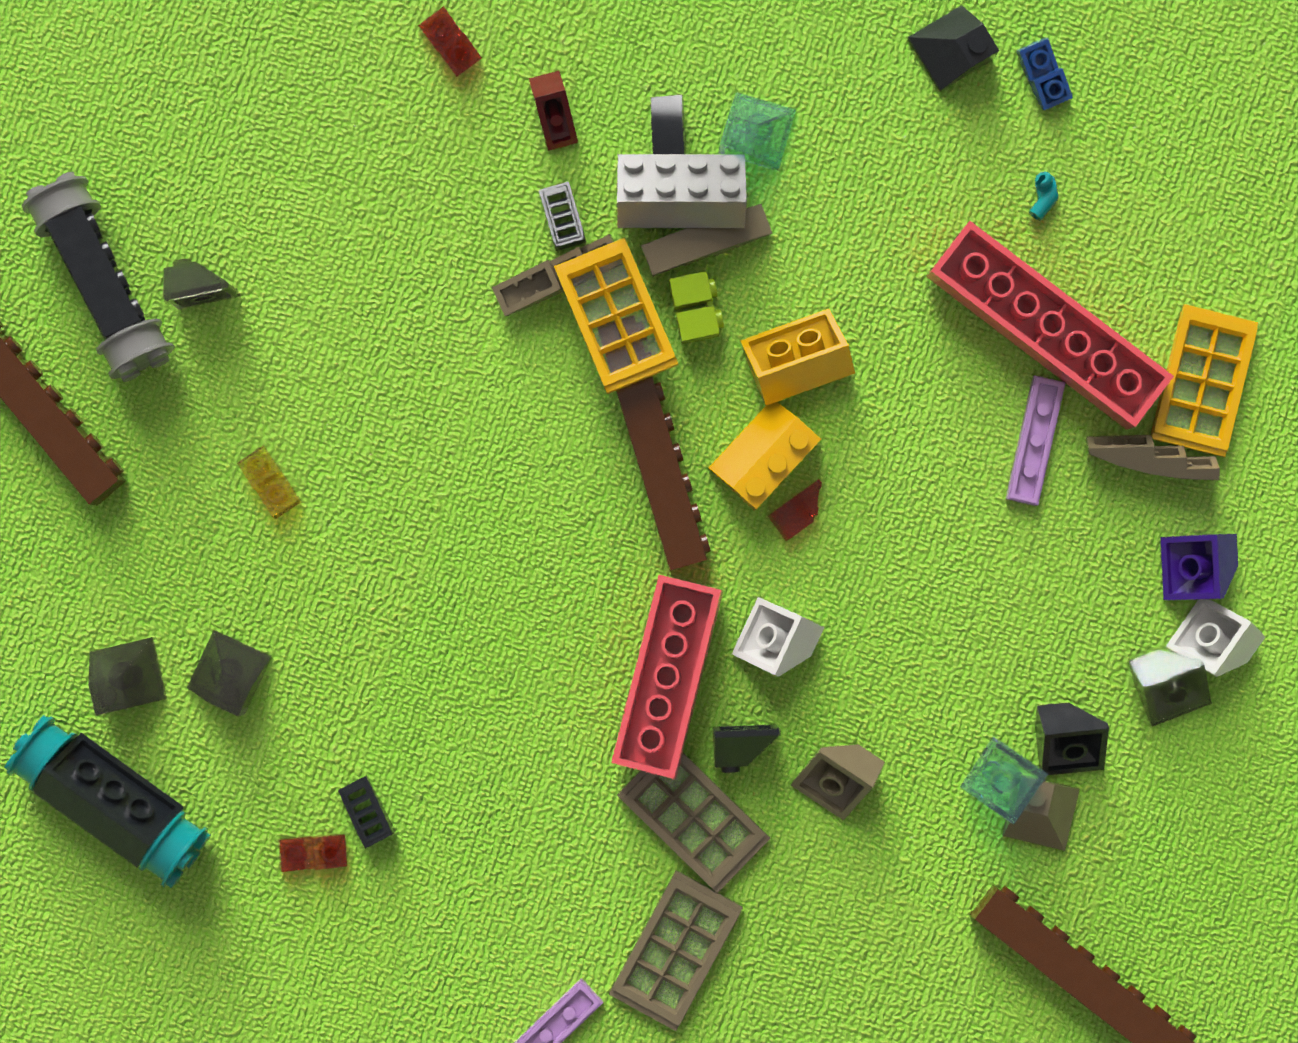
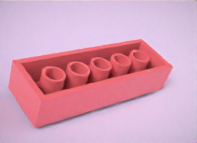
[611,575,723,779]

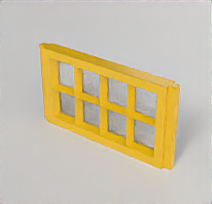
[554,237,678,394]
[1151,304,1258,457]

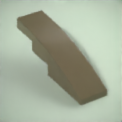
[641,204,772,277]
[492,234,623,316]
[1087,435,1220,480]

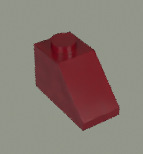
[529,71,578,151]

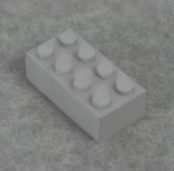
[617,154,747,228]

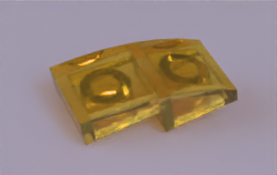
[237,445,302,519]

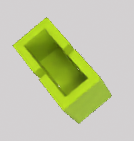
[669,271,724,344]

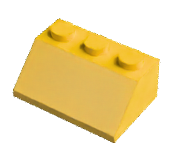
[740,308,855,406]
[708,402,821,511]

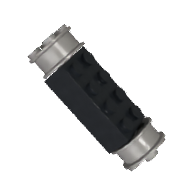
[22,172,175,382]

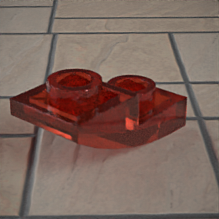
[418,6,482,77]
[278,834,347,872]

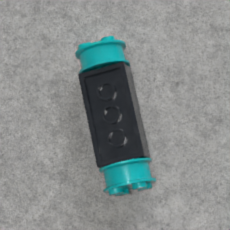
[4,715,211,888]

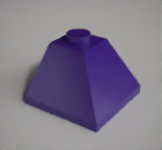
[1160,534,1238,600]

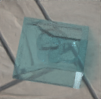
[718,92,796,171]
[960,737,1048,825]

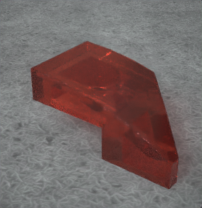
[768,479,822,541]

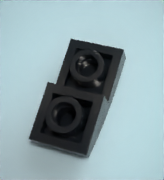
[651,95,686,154]

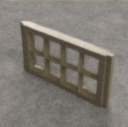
[617,753,770,893]
[609,870,743,1031]

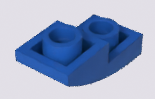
[1016,38,1073,110]

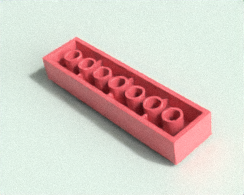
[926,221,1174,430]

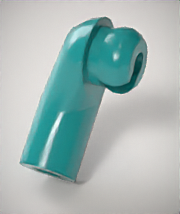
[1029,172,1059,221]

